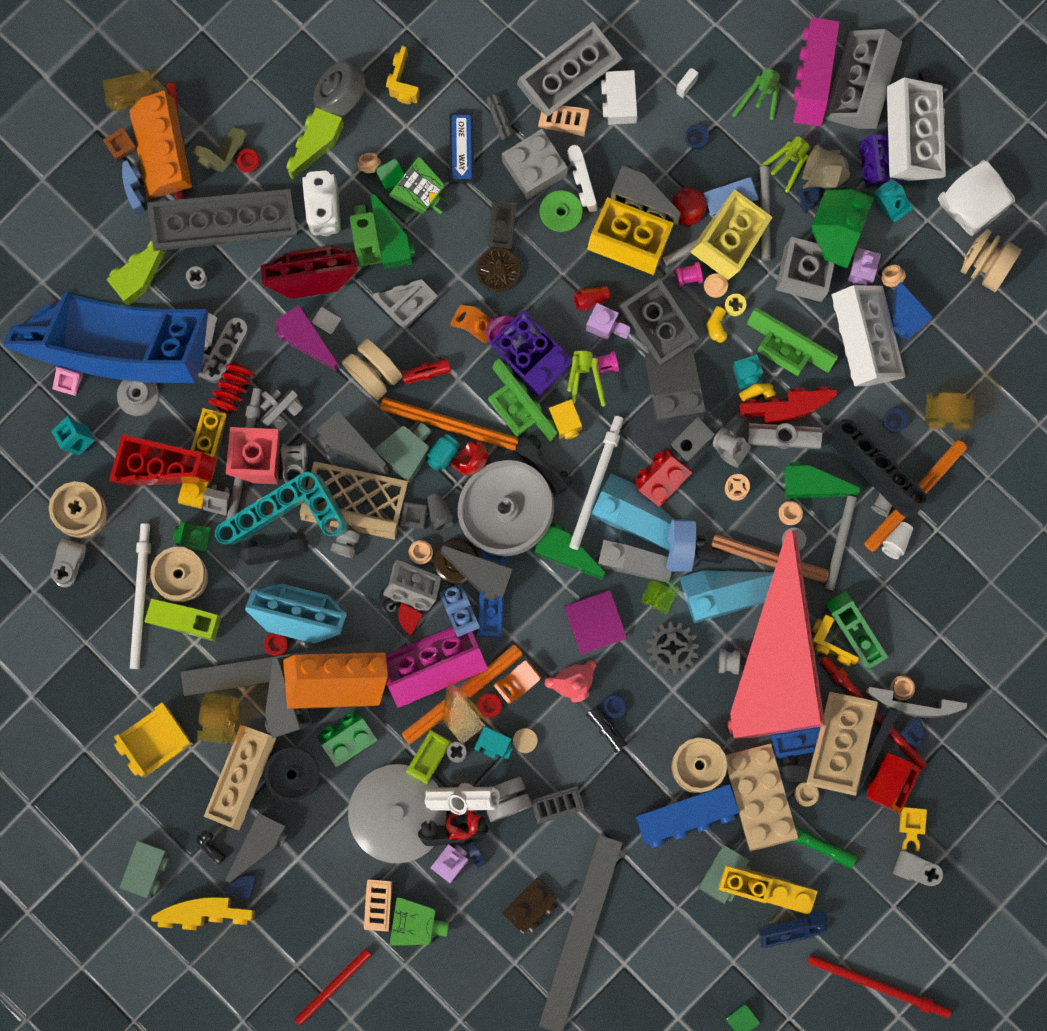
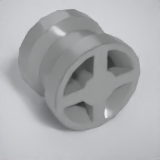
[718,649,740,675]

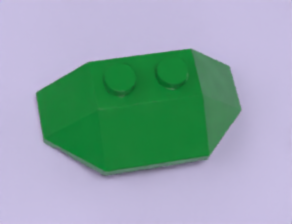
[811,186,874,268]

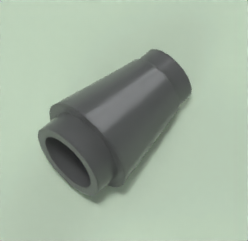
[427,493,454,531]

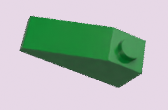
[370,194,416,270]
[783,462,860,499]
[535,523,605,580]
[825,591,888,670]

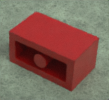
[866,753,921,814]

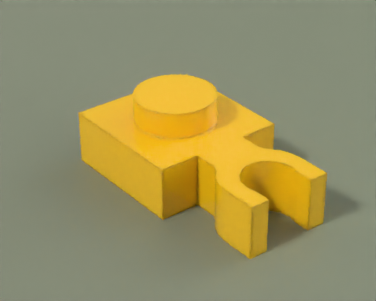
[899,807,927,852]

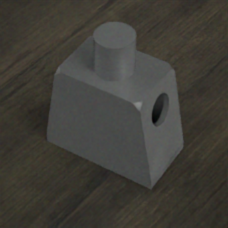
[671,417,715,464]

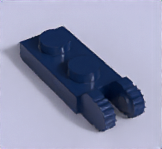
[758,911,828,949]

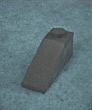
[441,546,512,601]
[225,813,288,883]

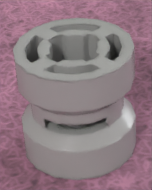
[330,528,360,558]

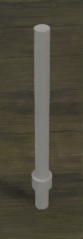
[226,388,263,530]

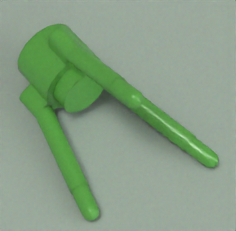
[732,69,781,120]

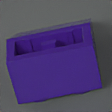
[489,310,572,399]

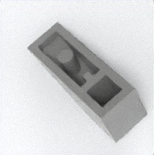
[598,540,672,583]

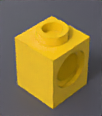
[549,399,582,440]

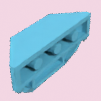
[245,584,347,644]

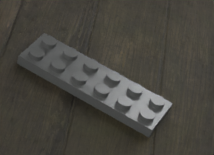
[147,189,297,251]

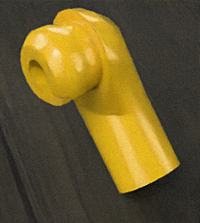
[707,306,727,343]
[739,383,776,402]

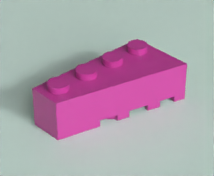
[793,17,839,127]

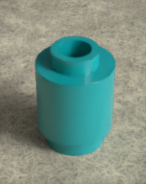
[426,434,460,471]

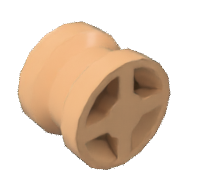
[725,474,750,501]

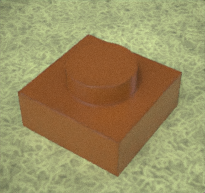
[103,127,136,161]

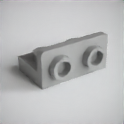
[383,560,441,611]

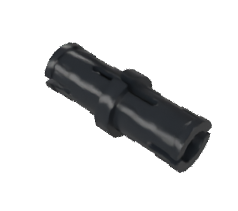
[585,705,628,753]

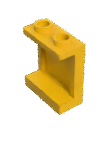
[114,702,193,778]

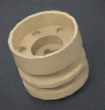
[960,228,1022,292]

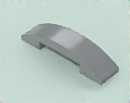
[866,687,967,718]

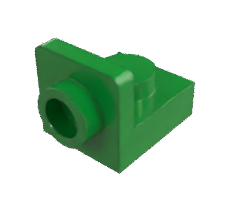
[173,521,212,553]

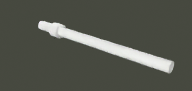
[569,416,624,550]
[130,524,151,669]

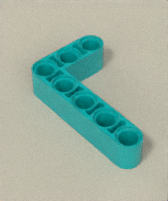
[215,472,348,545]

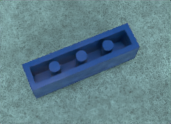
[635,784,740,848]

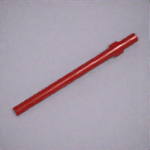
[820,655,928,770]
[807,954,952,1018]

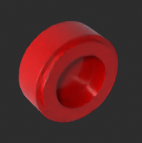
[236,148,260,174]
[264,633,289,657]
[478,693,502,718]

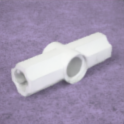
[424,783,500,815]

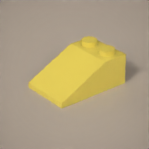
[690,189,772,280]

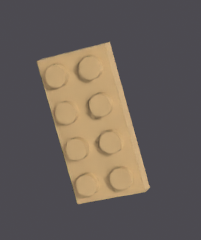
[807,692,878,796]
[204,725,276,830]
[725,744,798,852]

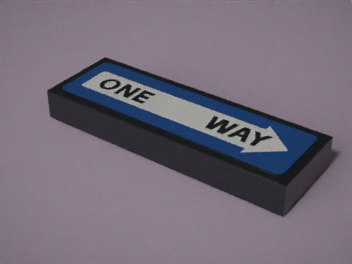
[449,112,474,184]

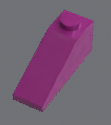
[275,305,340,371]

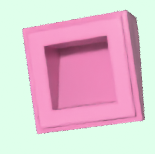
[53,366,83,396]

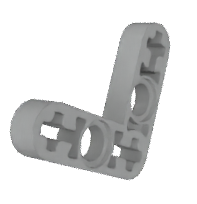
[198,318,248,383]

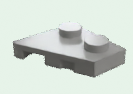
[372,279,438,330]

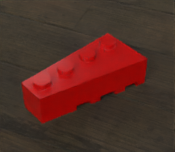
[109,435,217,486]

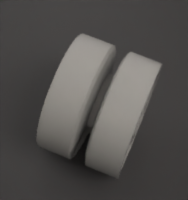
[486,777,532,822]

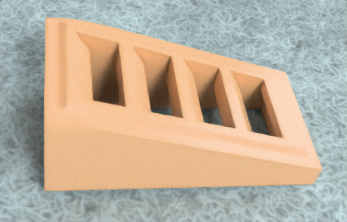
[538,106,589,136]
[364,880,393,932]

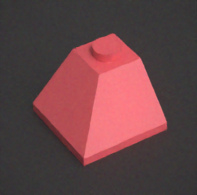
[226,427,280,484]

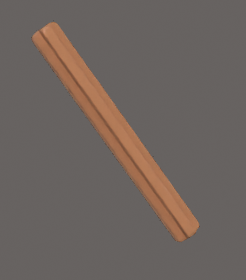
[712,534,829,583]

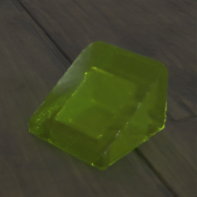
[641,581,678,615]

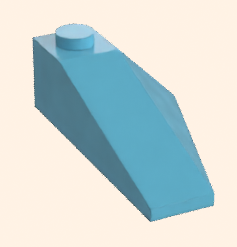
[591,474,673,551]
[680,570,774,624]

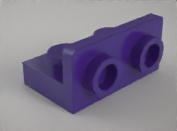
[859,134,902,187]

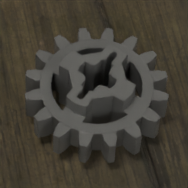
[646,622,699,676]

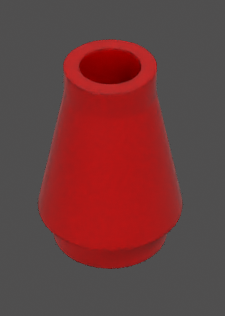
[573,286,610,312]

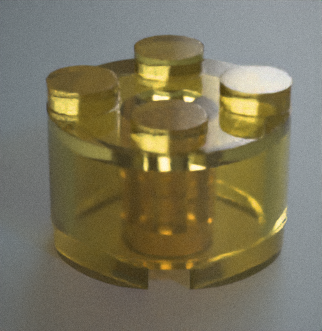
[925,393,975,431]
[197,692,240,745]

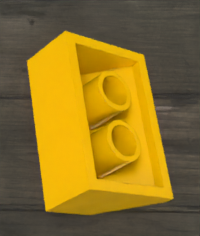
[587,197,674,275]

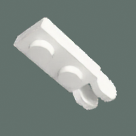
[567,145,598,213]

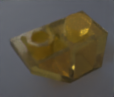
[442,683,485,744]

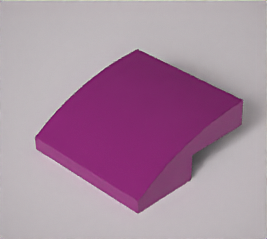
[564,590,627,655]

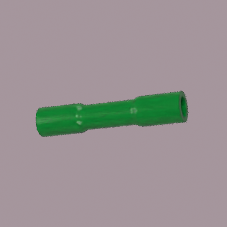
[793,826,858,869]

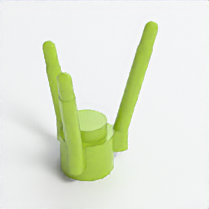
[762,136,810,193]
[567,351,606,407]

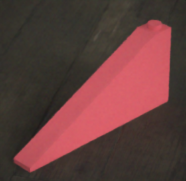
[728,530,825,740]

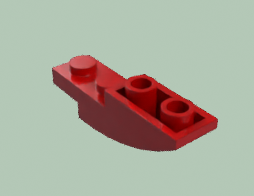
[739,387,837,425]

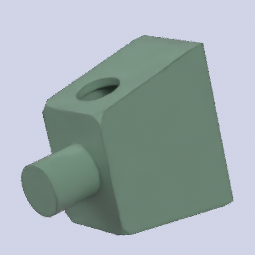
[374,423,432,484]

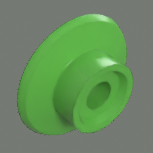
[540,190,582,232]

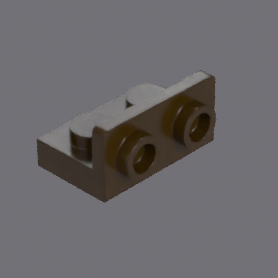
[502,878,557,935]

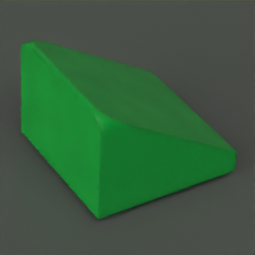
[375,158,404,194]
[725,1003,760,1031]

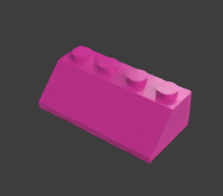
[386,626,488,708]

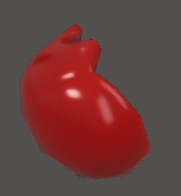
[671,187,707,226]
[451,441,488,476]

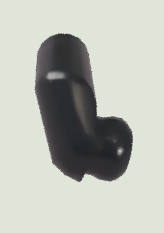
[380,583,397,613]
[196,830,226,865]

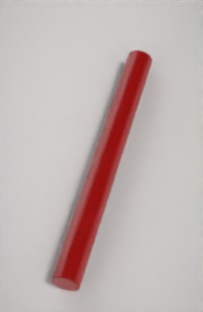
[294,948,372,1026]

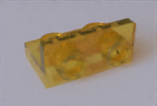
[103,71,154,111]

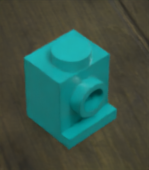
[873,179,913,223]
[732,355,763,390]
[51,416,95,456]
[474,726,514,760]

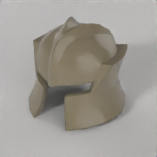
[802,144,850,189]

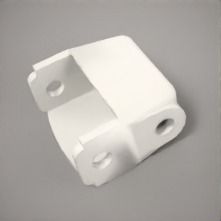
[938,160,1015,236]
[302,171,341,236]

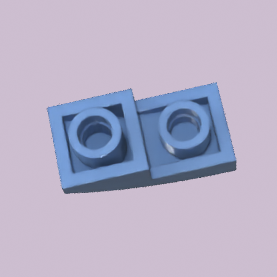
[122,160,145,215]
[704,177,759,215]
[666,519,696,572]
[439,583,480,637]

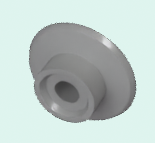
[117,380,160,416]

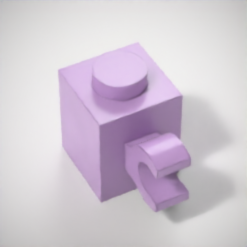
[848,248,881,286]
[586,303,631,340]
[431,844,469,884]

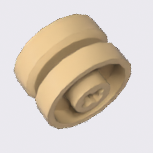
[342,339,402,400]
[49,481,108,539]
[150,547,208,604]
[671,738,727,794]

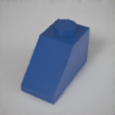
[892,282,933,341]

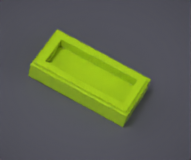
[406,730,452,784]

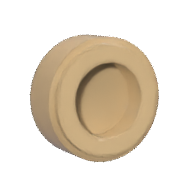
[513,728,538,753]
[794,783,819,807]

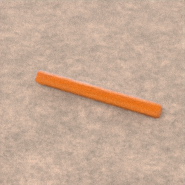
[380,397,519,451]
[864,440,967,552]
[402,645,523,744]

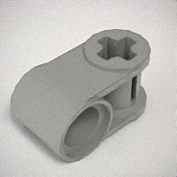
[713,428,751,468]
[281,443,308,483]
[50,538,86,588]
[892,850,943,886]

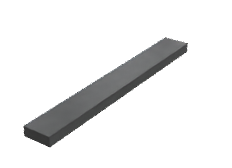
[181,641,376,697]
[539,835,623,1031]

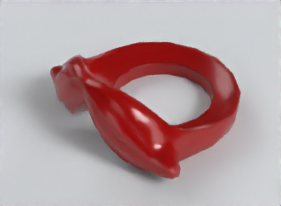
[446,810,481,840]

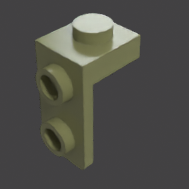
[192,127,247,172]

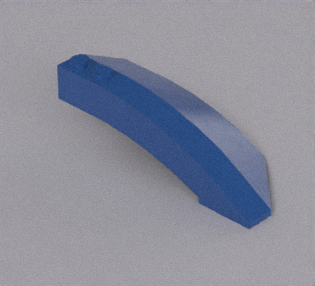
[3,291,208,383]

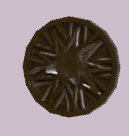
[476,248,521,292]
[434,539,479,584]

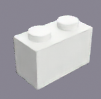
[601,70,637,125]

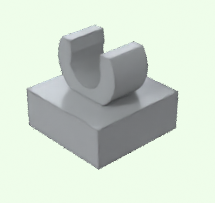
[203,484,230,516]

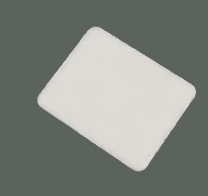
[312,307,341,334]

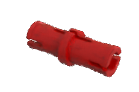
[401,358,451,385]

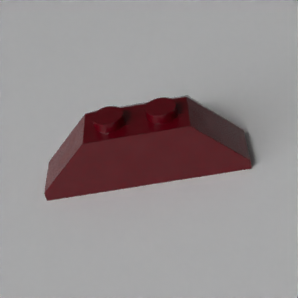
[260,246,358,299]

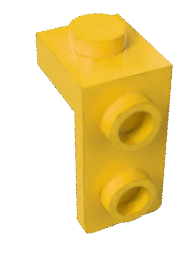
[386,46,420,104]
[812,615,859,666]

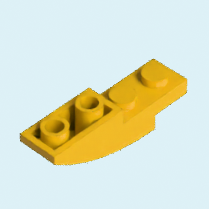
[178,408,227,509]
[718,865,817,914]
[151,898,255,930]

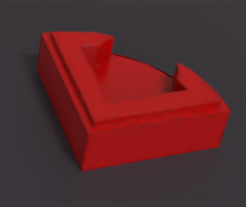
[398,603,423,636]

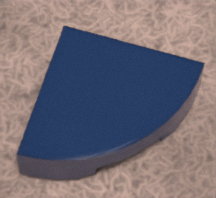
[796,187,821,213]
[900,716,924,751]
[465,842,486,868]
[225,876,256,901]

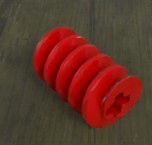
[208,361,256,415]

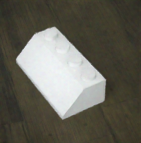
[887,77,946,181]
[831,285,906,386]

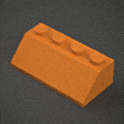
[129,91,192,200]
[283,653,388,709]

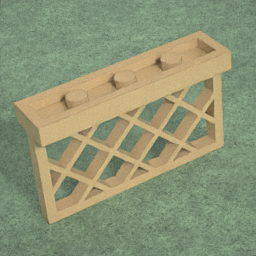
[300,461,408,540]

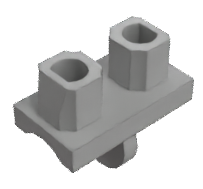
[260,389,303,432]

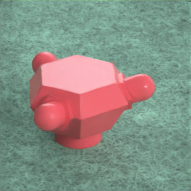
[545,660,597,702]

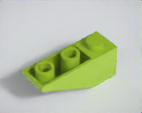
[287,108,344,179]
[107,241,166,306]
[144,599,221,642]

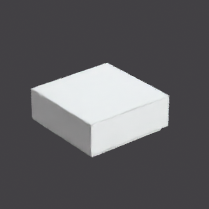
[676,68,698,98]

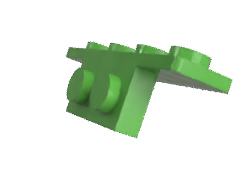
[747,308,838,376]
[488,359,557,442]

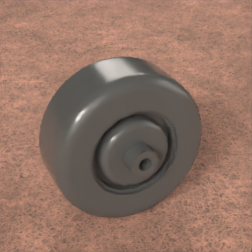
[313,60,366,117]

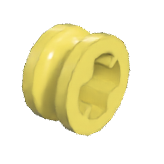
[724,294,747,316]

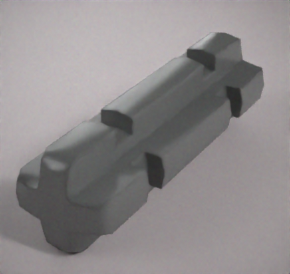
[487,94,513,140]

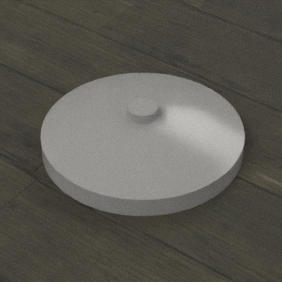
[458,460,554,556]
[348,764,447,863]

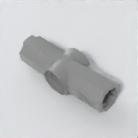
[748,423,822,449]

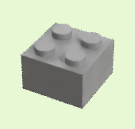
[502,129,568,200]
[776,237,834,302]

